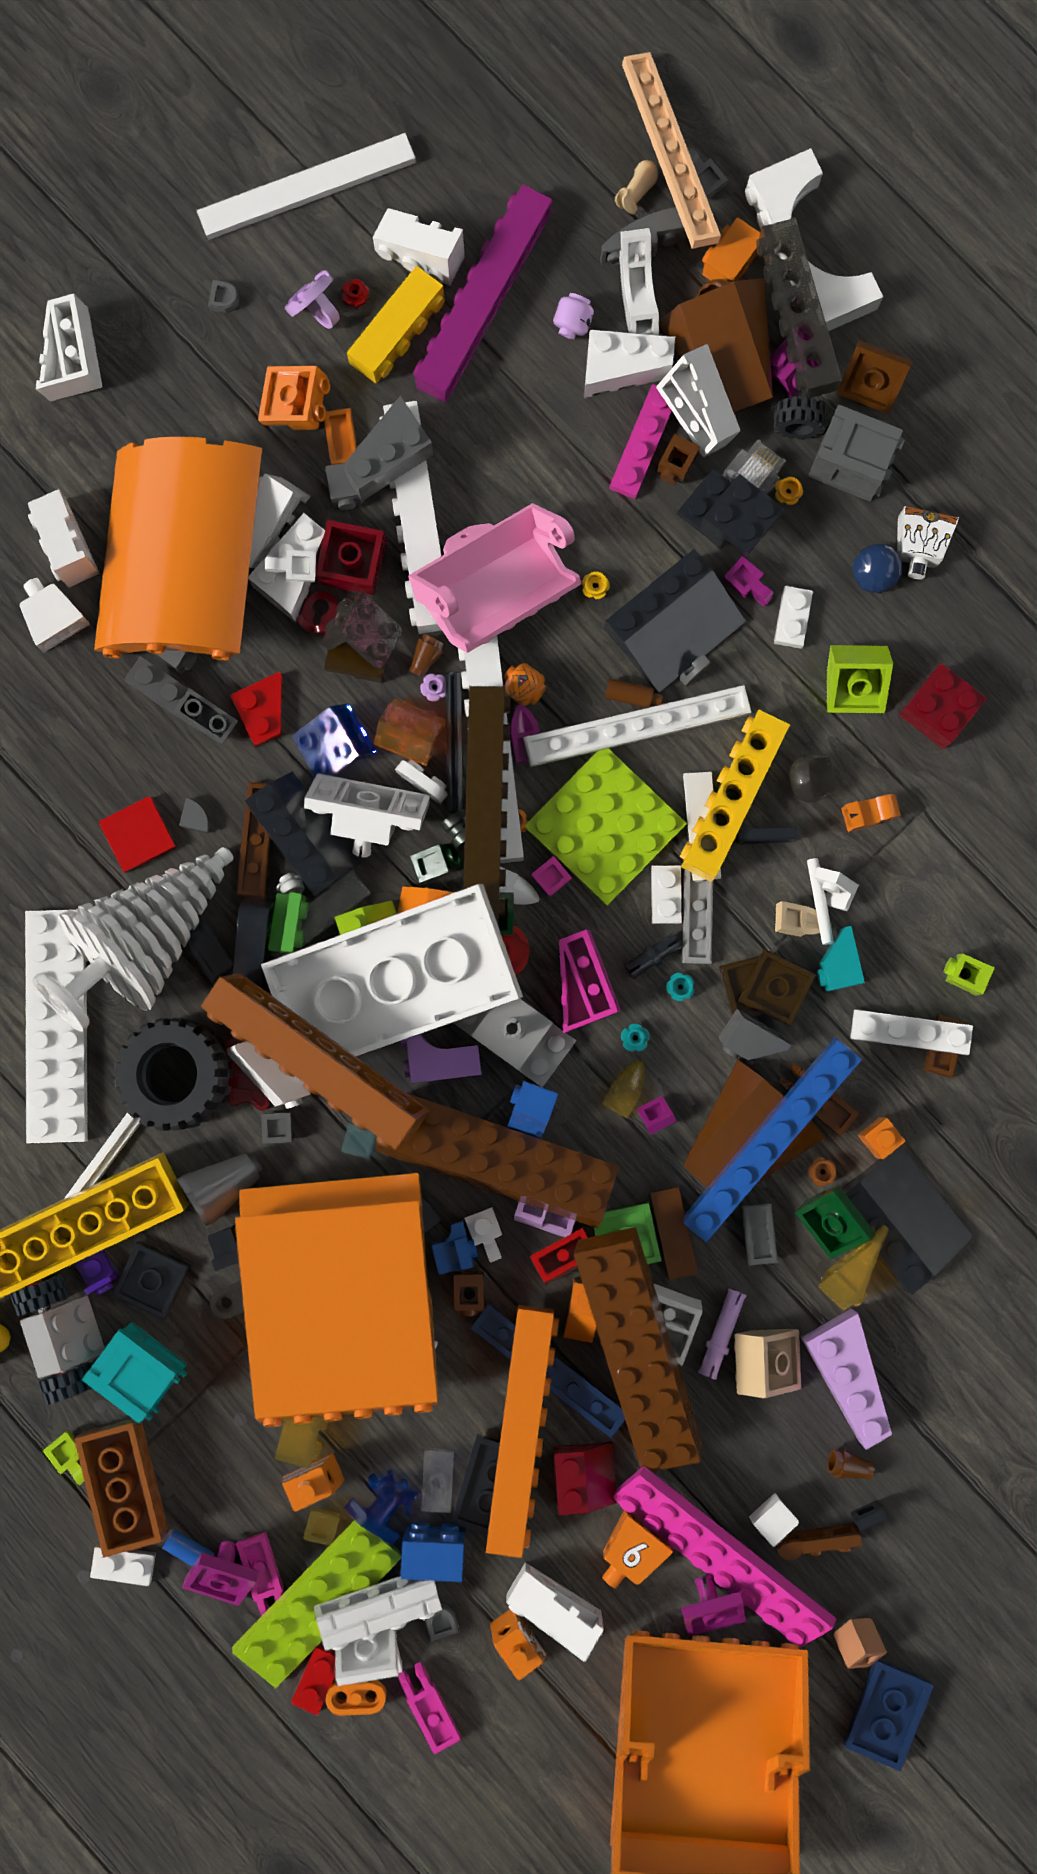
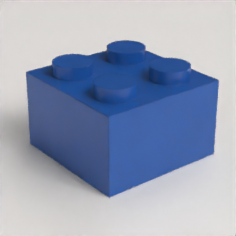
[401,1521,465,1582]

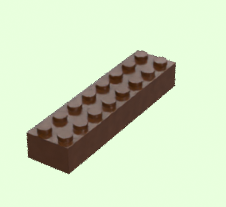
[375,1094,620,1228]
[574,1227,702,1472]

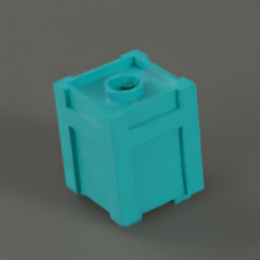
[82,1322,188,1424]

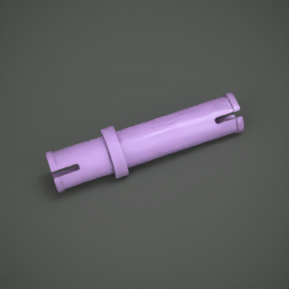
[698,1288,747,1379]

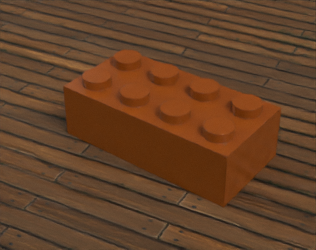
[74,1418,169,1558]

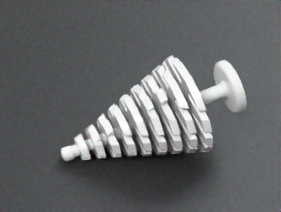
[32,847,233,1032]

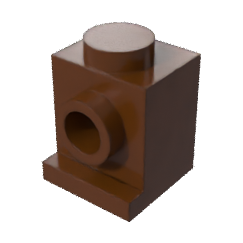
[657,434,700,484]
[454,1271,484,1316]

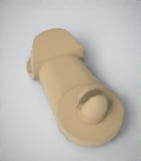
[615,160,658,214]

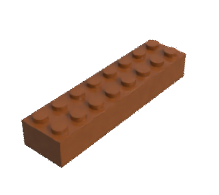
[201,973,430,1149]

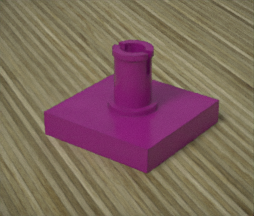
[182,1541,259,1606]
[681,1575,746,1637]

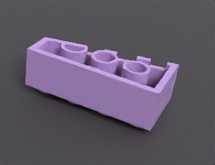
[801,1309,892,1449]

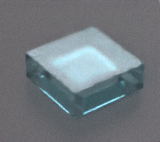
[341,1123,376,1159]

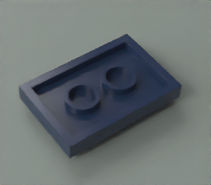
[843,1659,934,1771]

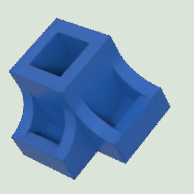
[432,1220,478,1274]

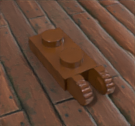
[778,1063,859,1136]
[775,1524,862,1561]

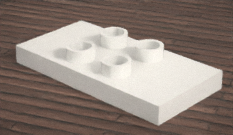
[261,884,523,1056]

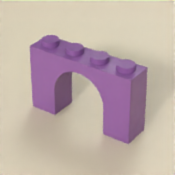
[401,1033,482,1083]

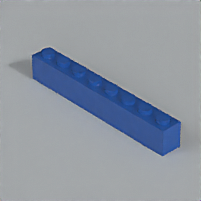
[683,1037,862,1242]

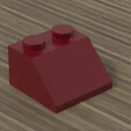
[554,1442,617,1515]

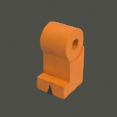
[841,794,901,833]

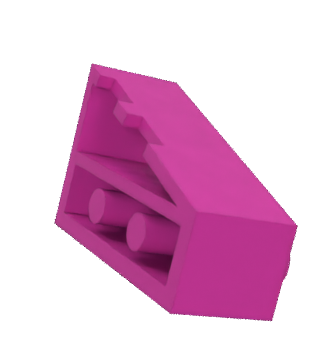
[559,929,621,1033]

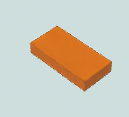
[324,408,357,465]

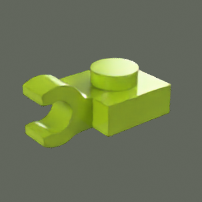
[43,1430,84,1486]

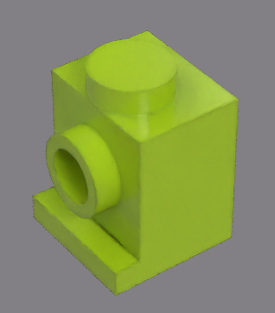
[944,953,994,996]

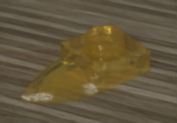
[602,1060,645,1118]

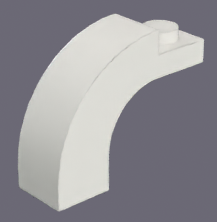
[619,228,659,336]

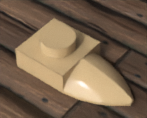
[775,901,831,937]

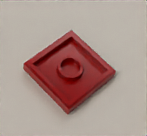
[98,796,177,873]

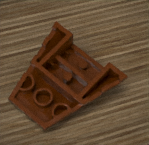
[659,278,773,414]
[683,1059,825,1187]

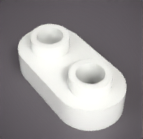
[395,759,448,804]

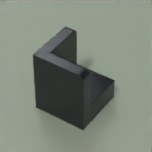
[208,1225,239,1272]

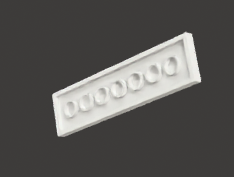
[25,910,88,1143]

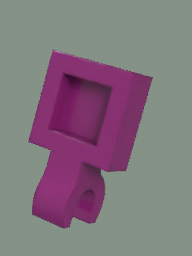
[723,556,773,607]

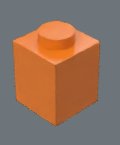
[858,1117,905,1160]

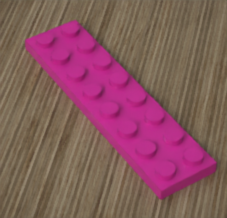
[613,1466,836,1648]

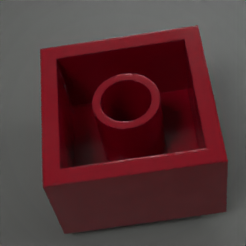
[316,520,386,596]
[898,663,987,750]

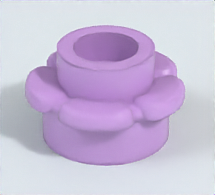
[420,674,446,702]

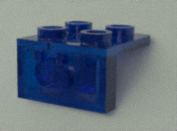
[292,703,377,777]

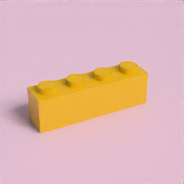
[347,266,445,384]

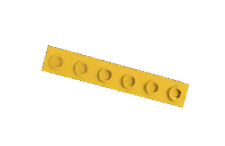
[680,710,790,882]

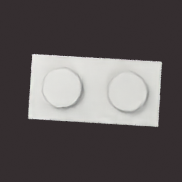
[774,586,813,649]
[651,866,682,924]
[90,1544,156,1586]

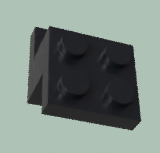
[677,468,785,556]

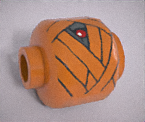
[502,663,547,706]

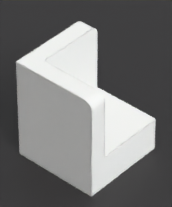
[749,1493,799,1547]

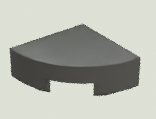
[679,655,710,687]
[179,798,210,833]

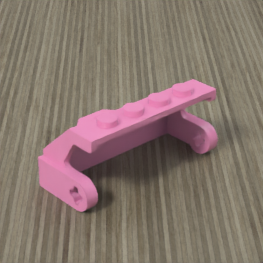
[408,503,581,653]

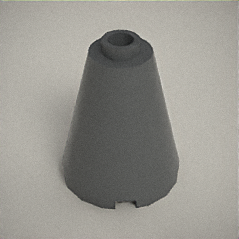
[177,1153,262,1229]

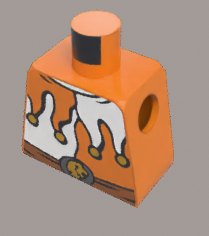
[490,1609,547,1681]

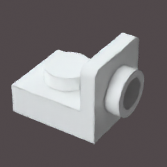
[813,867,859,911]

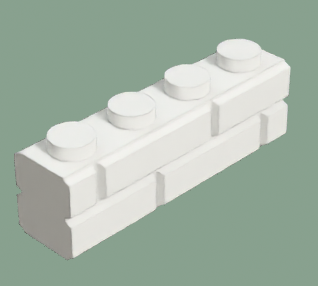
[314,1576,442,1651]

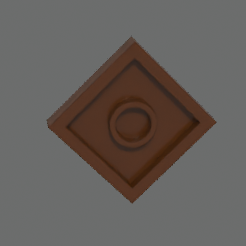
[836,340,912,414]

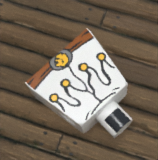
[897,506,958,579]

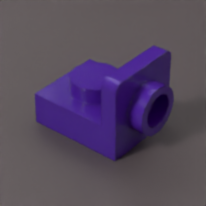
[75,1249,119,1296]

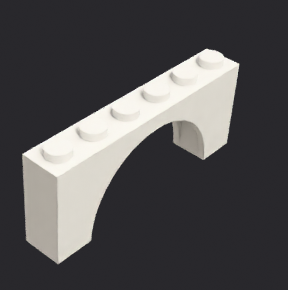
[745,149,883,336]

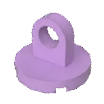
[285,270,340,329]

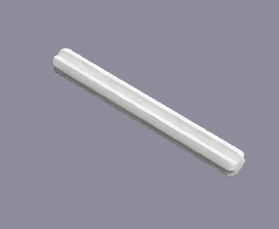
[64,1113,140,1199]

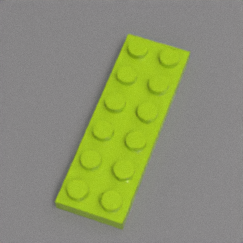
[232,1516,402,1688]

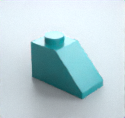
[817,926,865,992]

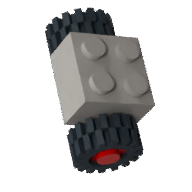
[10,1275,105,1405]

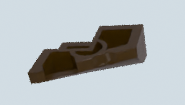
[324,619,387,683]

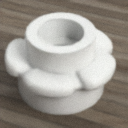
[277,873,305,894]

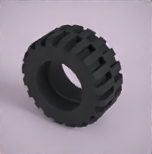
[114,1018,233,1131]

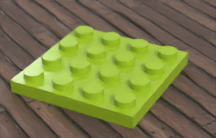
[525,748,687,906]

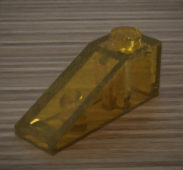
[818,1225,889,1311]

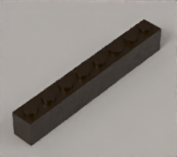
[464,686,510,923]

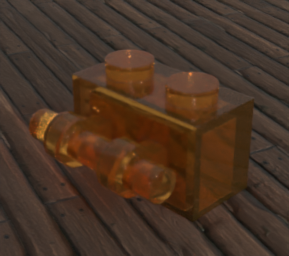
[374,698,446,766]

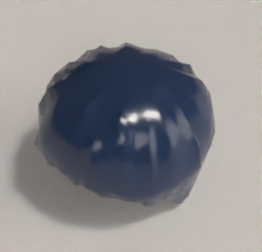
[852,544,902,594]

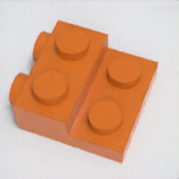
[258,366,330,430]

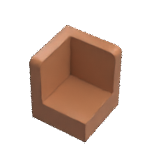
[834,1618,887,1669]

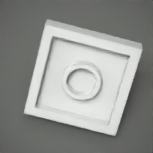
[335,1628,402,1686]

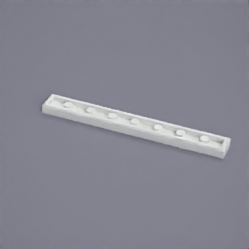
[197,133,416,240]
[523,685,752,767]

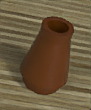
[409,633,444,678]
[827,1448,874,1480]

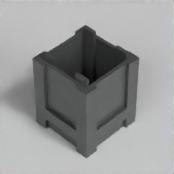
[808,404,905,501]

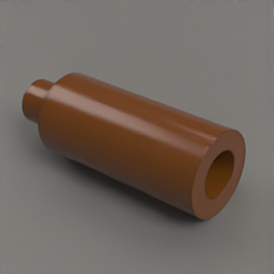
[605,678,663,708]

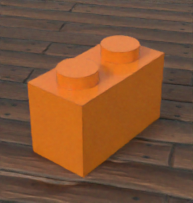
[702,217,765,283]

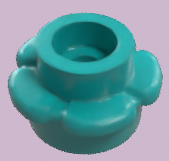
[666,973,695,1001]
[621,1023,650,1052]

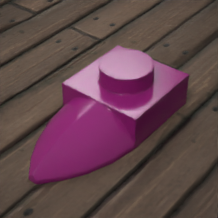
[511,704,540,764]

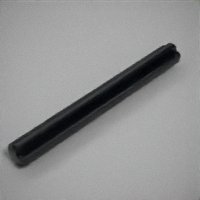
[446,672,463,814]

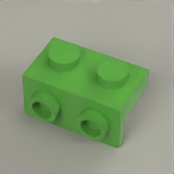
[268,892,309,954]

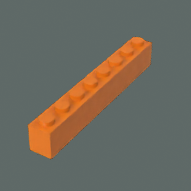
[486,1305,559,1558]

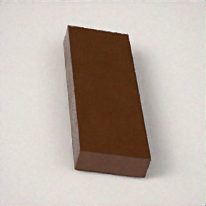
[650,1186,698,1280]

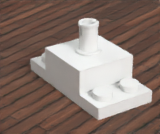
[304,774,430,857]

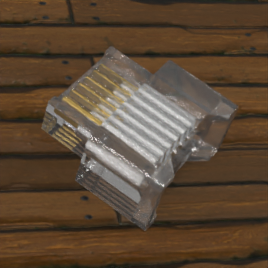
[723,439,786,496]

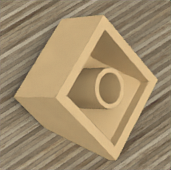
[734,1329,801,1398]

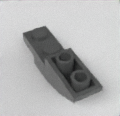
[600,207,689,266]
[124,656,238,745]

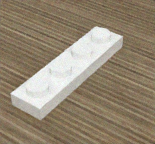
[850,1010,973,1055]

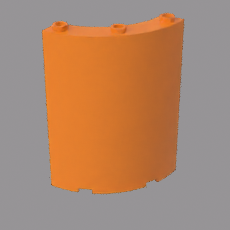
[94,437,262,661]

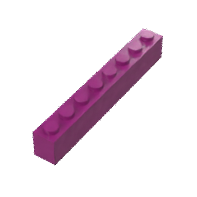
[413,184,552,403]

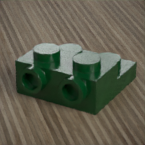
[795,1186,876,1259]

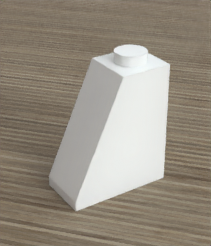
[226,1041,311,1109]

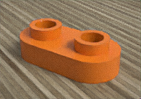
[326,1680,387,1716]

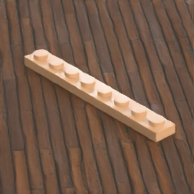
[622,52,721,249]

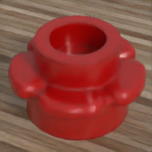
[342,279,369,308]

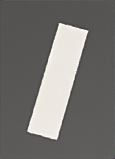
[683,772,721,881]

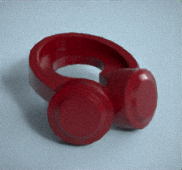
[297,591,338,634]

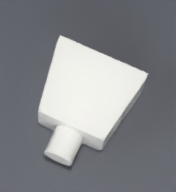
[20,578,90,653]

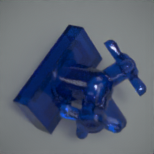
[344,1469,420,1545]

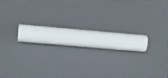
[807,858,834,945]

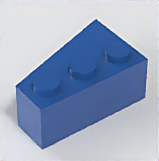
[507,1081,558,1139]

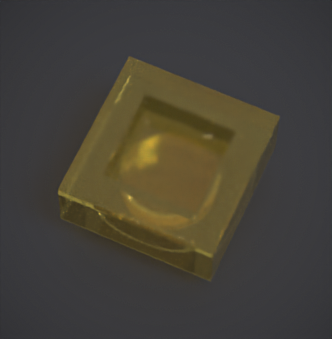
[303,1507,340,1546]

